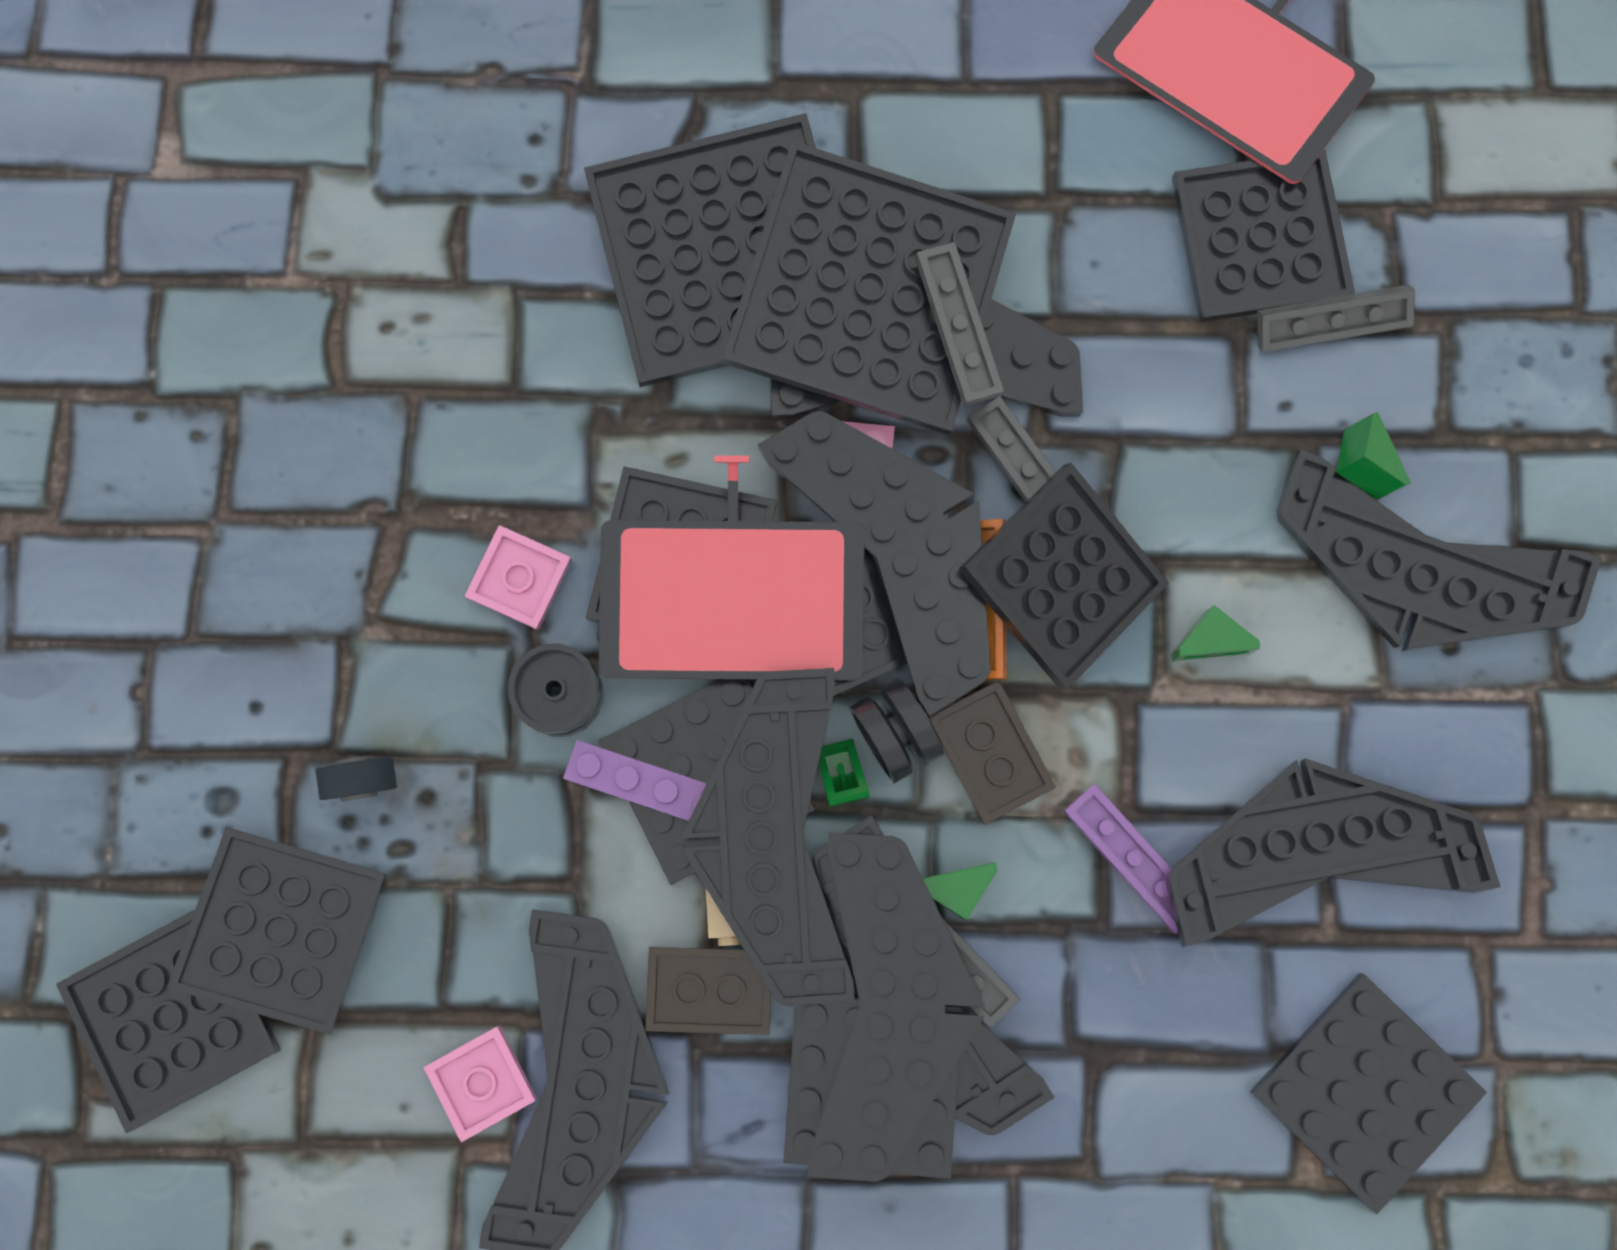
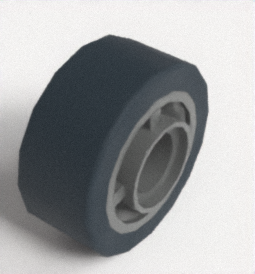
[315,755,397,801]

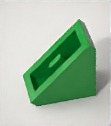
[1336,412,1411,500]
[1171,605,1260,661]
[818,738,870,809]
[923,862,998,920]

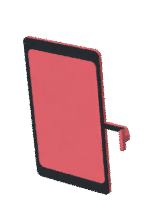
[1093,0,1375,184]
[599,455,864,680]

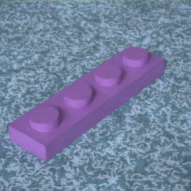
[563,740,707,821]
[1063,784,1178,934]

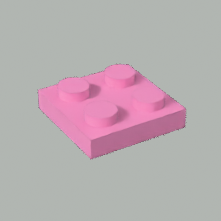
[465,525,572,631]
[423,1025,537,1142]

